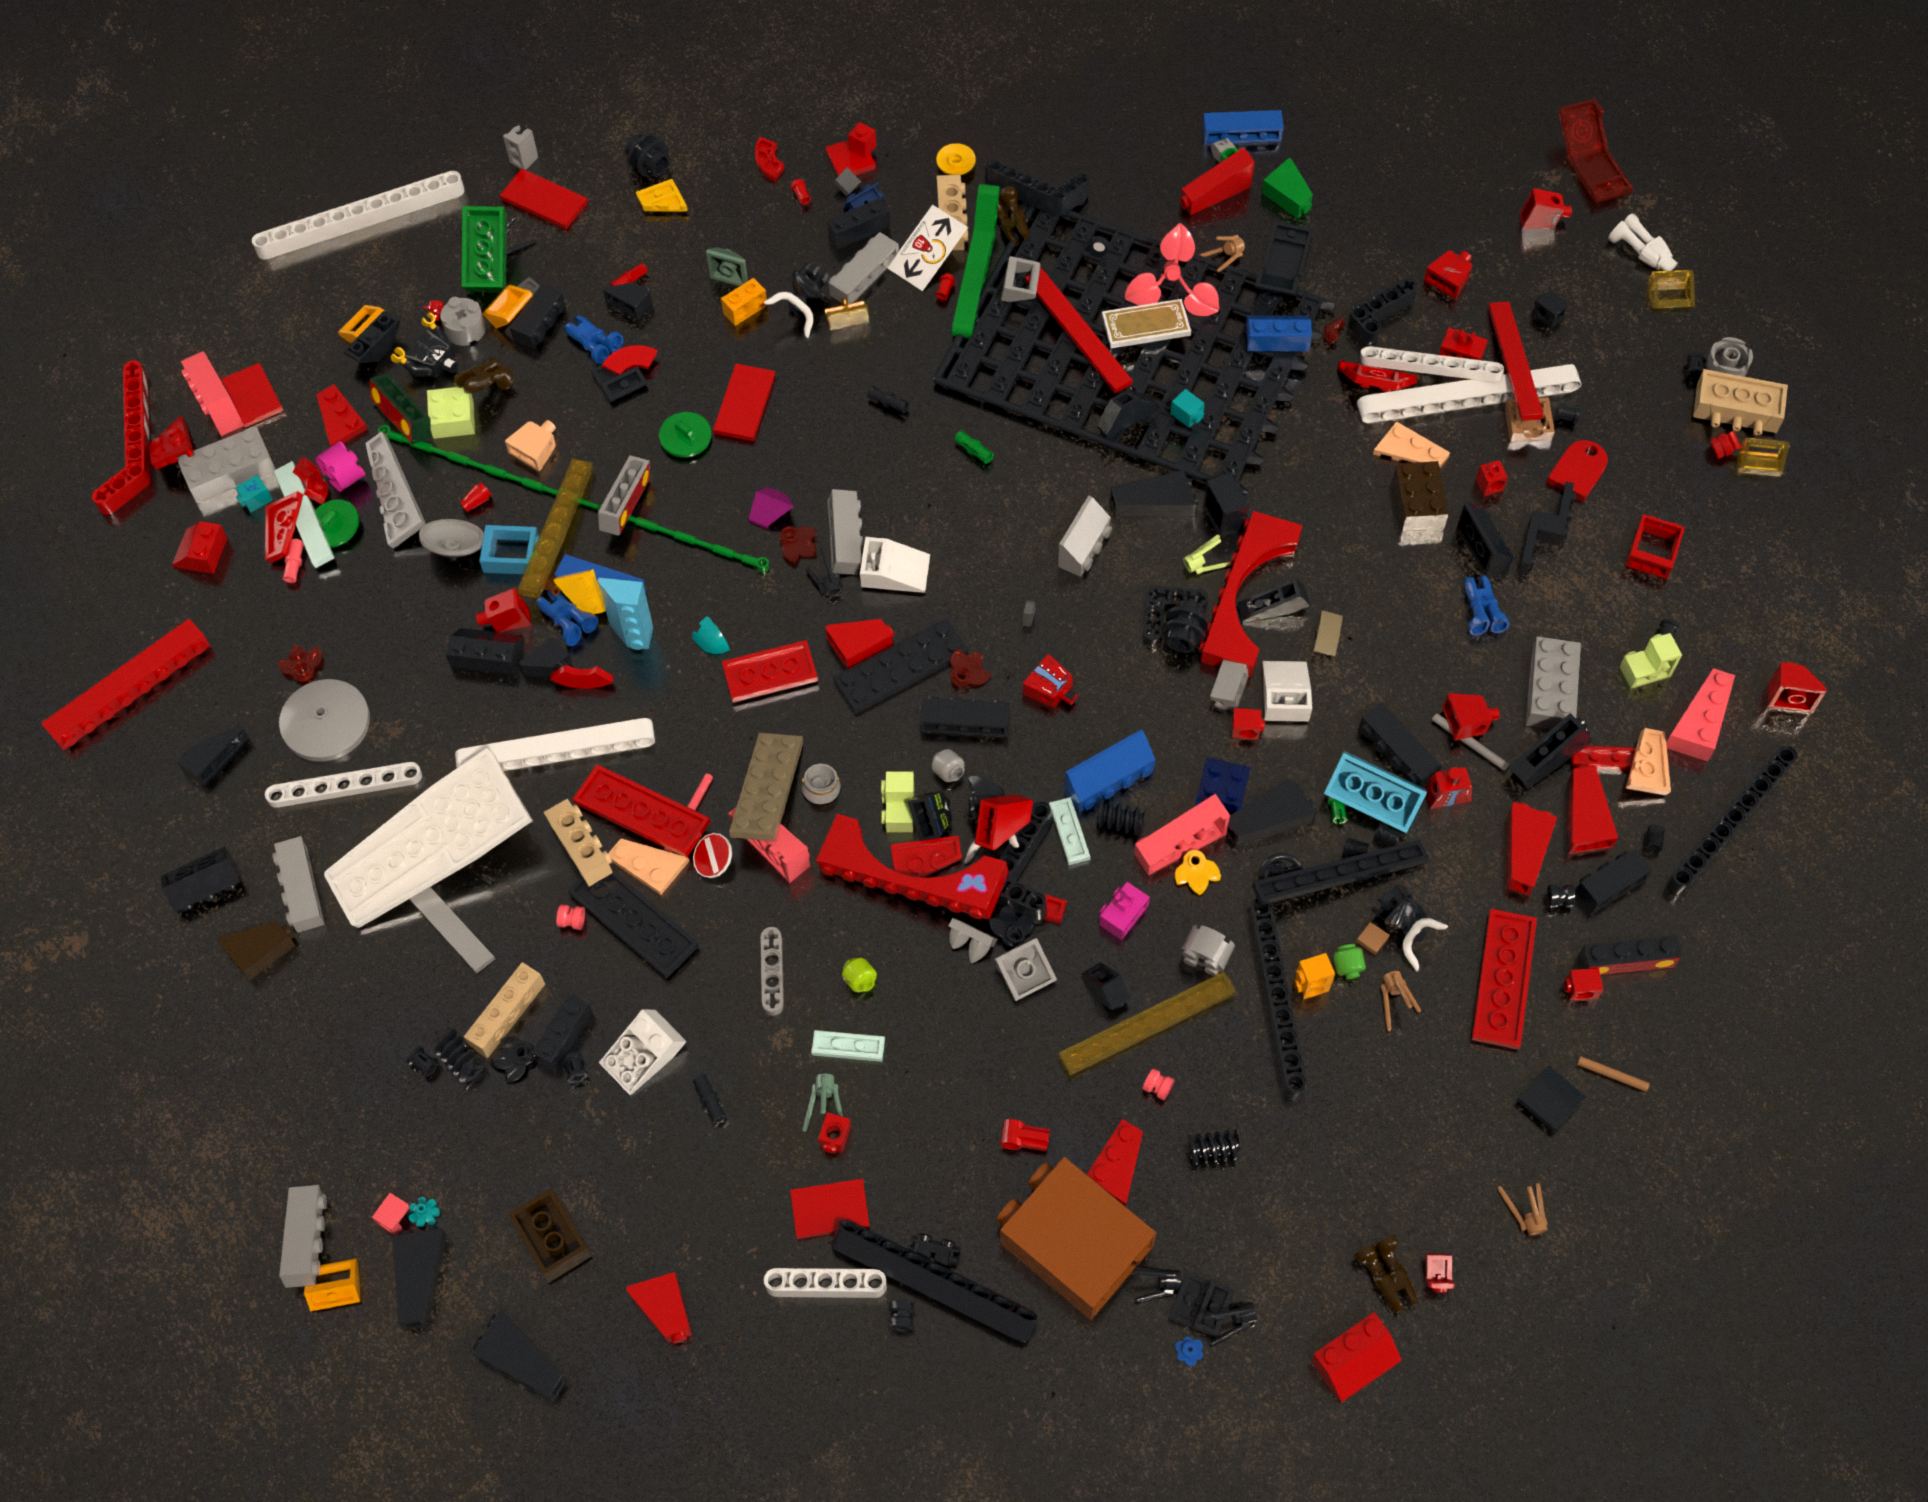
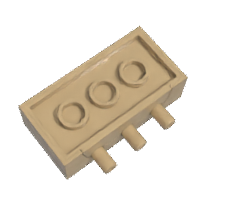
[1693,369,1788,435]

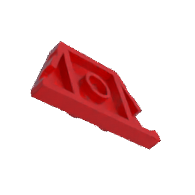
[1338,360,1418,392]
[148,416,194,469]

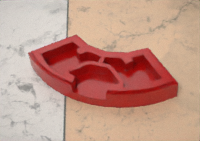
[755,137,785,182]
[602,345,658,376]
[293,457,328,504]
[550,665,613,689]

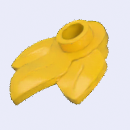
[1175,850,1221,895]

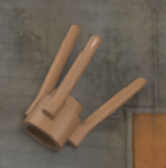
[1199,235,1245,272]
[1380,971,1421,1031]
[1497,1183,1548,1236]

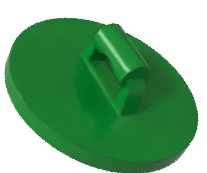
[659,412,711,457]
[315,500,359,548]

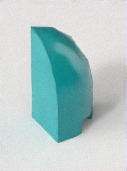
[692,616,730,654]

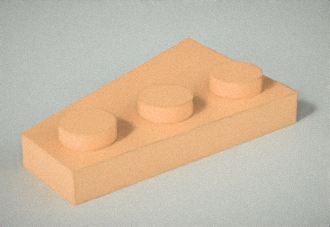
[1373,422,1450,468]
[1626,728,1671,795]
[608,839,689,895]

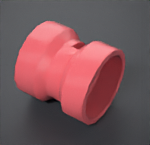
[556,904,585,930]
[1142,1068,1175,1101]

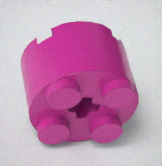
[315,441,365,492]

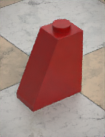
[825,619,894,669]
[975,794,1033,850]
[626,1272,692,1343]

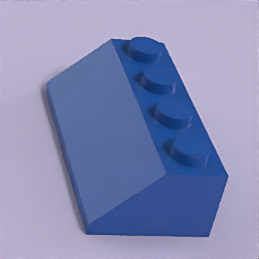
[1064,729,1155,812]

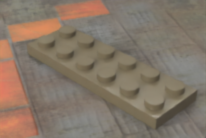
[729,733,803,841]

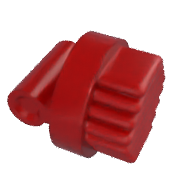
[1710,431,1742,459]

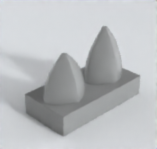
[949,918,997,963]

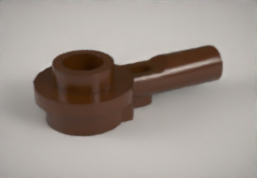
[535,573,560,595]

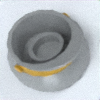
[801,764,841,804]

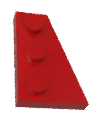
[265,491,303,563]
[1087,1119,1143,1206]

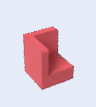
[372,1193,409,1236]

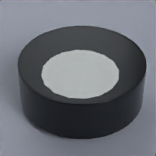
[1088,236,1109,256]

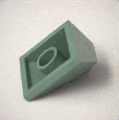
[706,247,748,286]

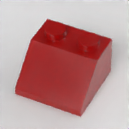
[172,521,228,574]
[1768,662,1826,713]

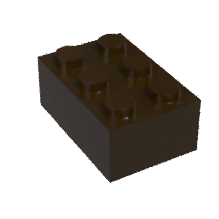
[1393,461,1449,531]
[508,1188,591,1283]

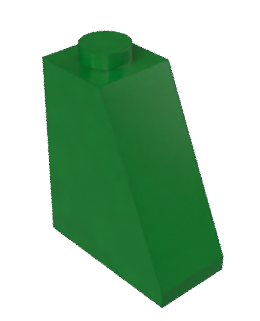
[1262,158,1313,219]

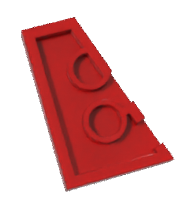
[316,384,368,446]
[891,835,962,878]

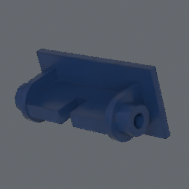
[843,182,884,211]

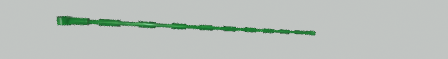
[378,425,769,572]

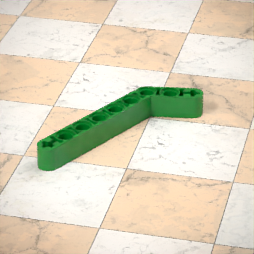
[952,184,1000,339]

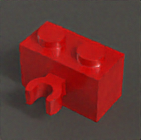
[1439,328,1488,370]

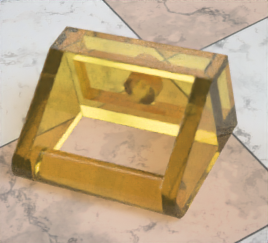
[1647,270,1695,308]
[1737,438,1790,477]

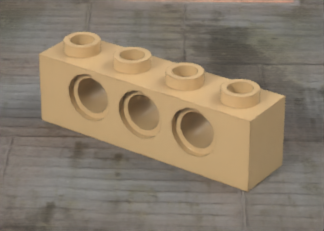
[937,175,968,251]
[544,799,613,886]
[464,962,545,1059]

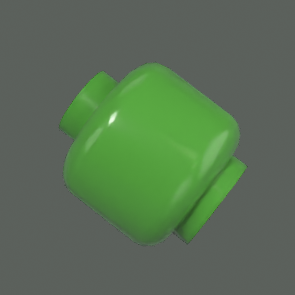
[1333,944,1366,980]

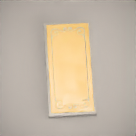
[1102,299,1191,349]

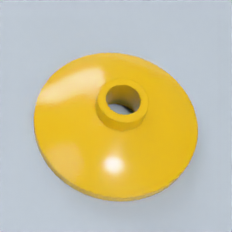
[936,143,976,175]

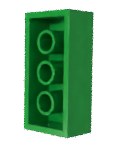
[462,206,507,292]

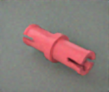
[283,539,304,583]

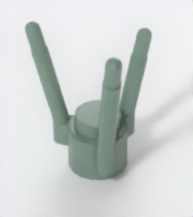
[802,1074,843,1132]

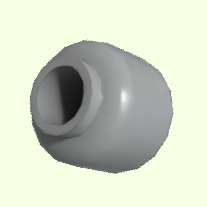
[932,749,965,782]

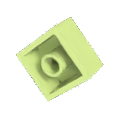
[427,387,475,439]

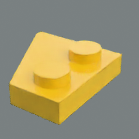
[636,179,688,212]
[554,569,606,614]

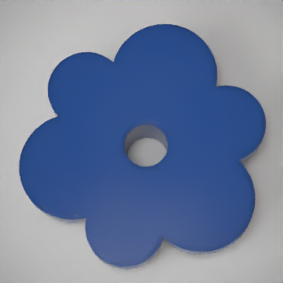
[1175,1336,1203,1366]

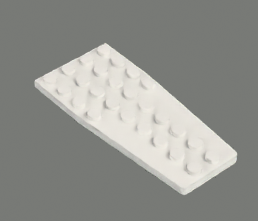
[324,748,533,928]

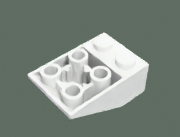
[860,537,930,593]
[1262,661,1312,721]
[599,1009,686,1095]

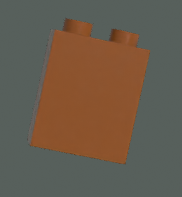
[996,1157,1157,1320]

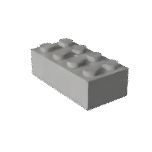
[178,426,276,503]
[1526,637,1581,729]

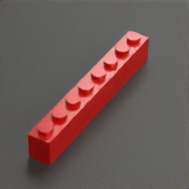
[41,619,210,751]

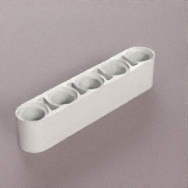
[764,1268,887,1298]

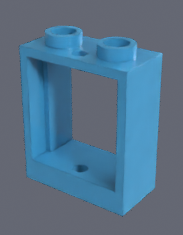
[479,525,542,575]

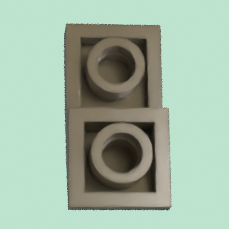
[1312,610,1343,657]

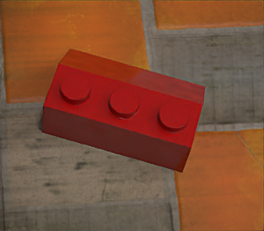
[1310,1312,1402,1403]

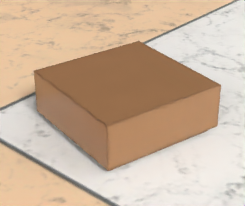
[1356,922,1390,955]

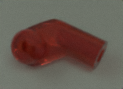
[1324,317,1345,343]

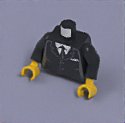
[391,312,457,378]

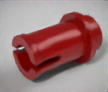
[791,179,812,205]
[935,273,956,301]

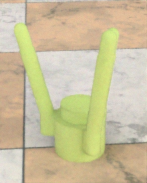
[1183,535,1232,575]

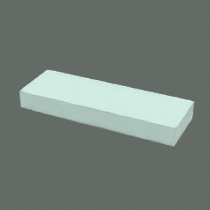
[1049,797,1090,865]
[811,1030,885,1062]

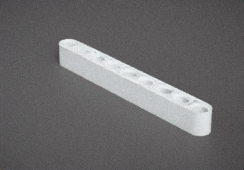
[455,718,655,771]

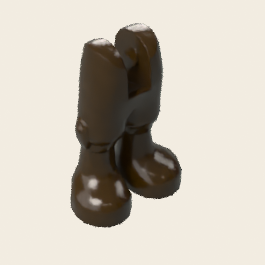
[997,186,1030,247]
[453,359,514,393]
[1354,1235,1418,1314]

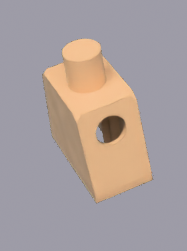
[505,420,556,471]

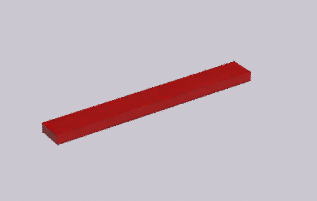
[1025,268,1132,393]
[1488,301,1543,421]

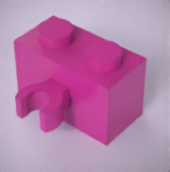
[1099,882,1150,940]

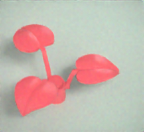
[1125,223,1220,316]

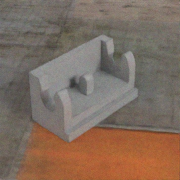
[503,126,538,170]
[1210,660,1249,712]

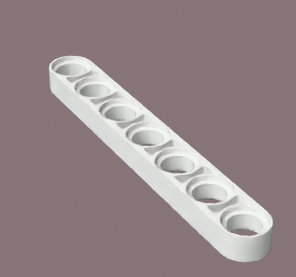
[1360,347,1504,382]
[265,762,422,807]

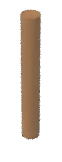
[1577,1056,1650,1092]

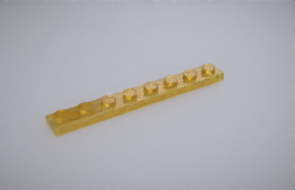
[518,459,593,599]
[1059,972,1236,1076]

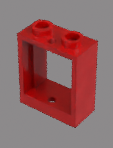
[1625,514,1685,579]

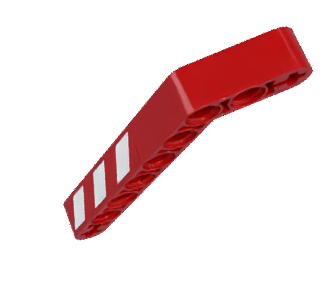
[92,360,151,515]

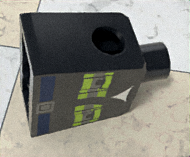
[907,791,952,841]

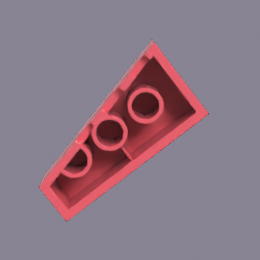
[181,351,244,436]
[1666,668,1735,761]
[1134,794,1230,875]
[728,807,810,883]

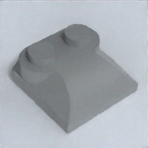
[994,938,1057,1001]

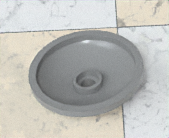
[419,519,484,558]

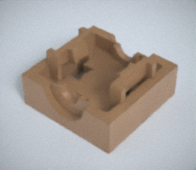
[1505,398,1555,442]

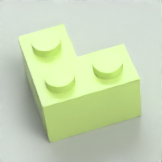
[1620,633,1682,689]
[881,772,915,833]

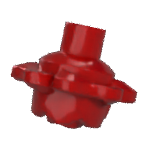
[423,300,444,321]

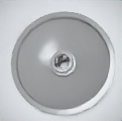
[279,679,370,761]

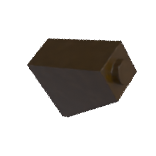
[217,921,295,980]

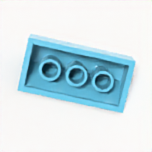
[598,578,653,650]
[1324,751,1427,833]

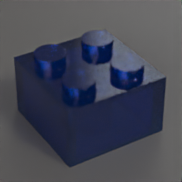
[1195,757,1251,815]

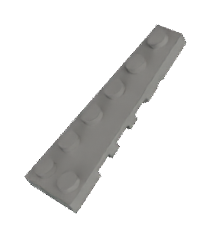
[366,431,426,549]

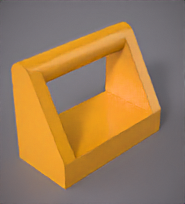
[482,285,533,329]
[338,305,385,343]
[304,1258,361,1311]

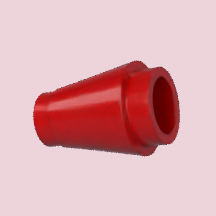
[460,482,492,512]

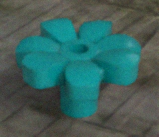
[409,1197,440,1228]

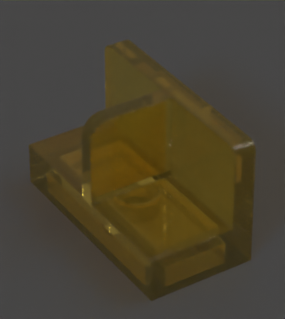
[825,297,869,330]

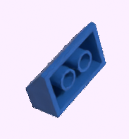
[1246,315,1312,351]

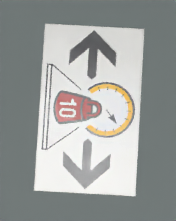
[888,205,968,291]

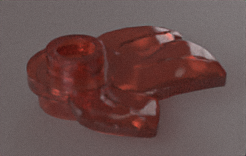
[779,526,817,562]
[278,645,322,682]
[950,649,991,687]

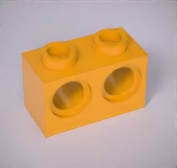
[721,278,767,326]
[1293,953,1335,1000]

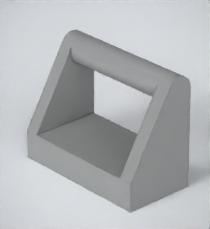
[1001,256,1041,302]

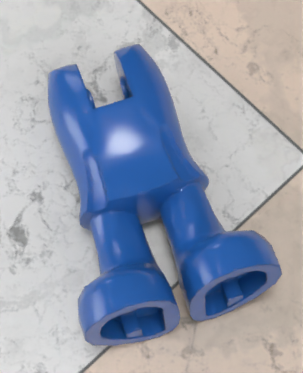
[564,315,623,364]
[1464,575,1510,635]
[536,591,598,646]

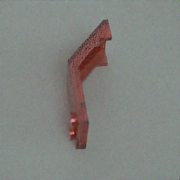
[1559,98,1633,203]

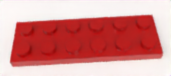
[572,764,711,858]
[1471,909,1537,1050]

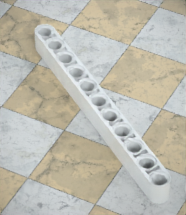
[252,171,464,260]
[1357,365,1581,423]

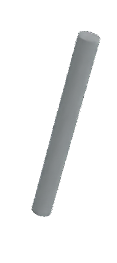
[1432,713,1510,772]

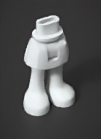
[1608,214,1678,273]

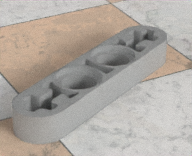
[761,927,784,1016]

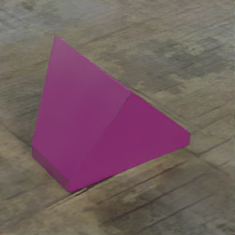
[748,487,794,529]

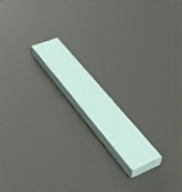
[274,461,335,568]

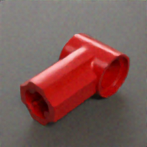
[1000,1119,1050,1151]

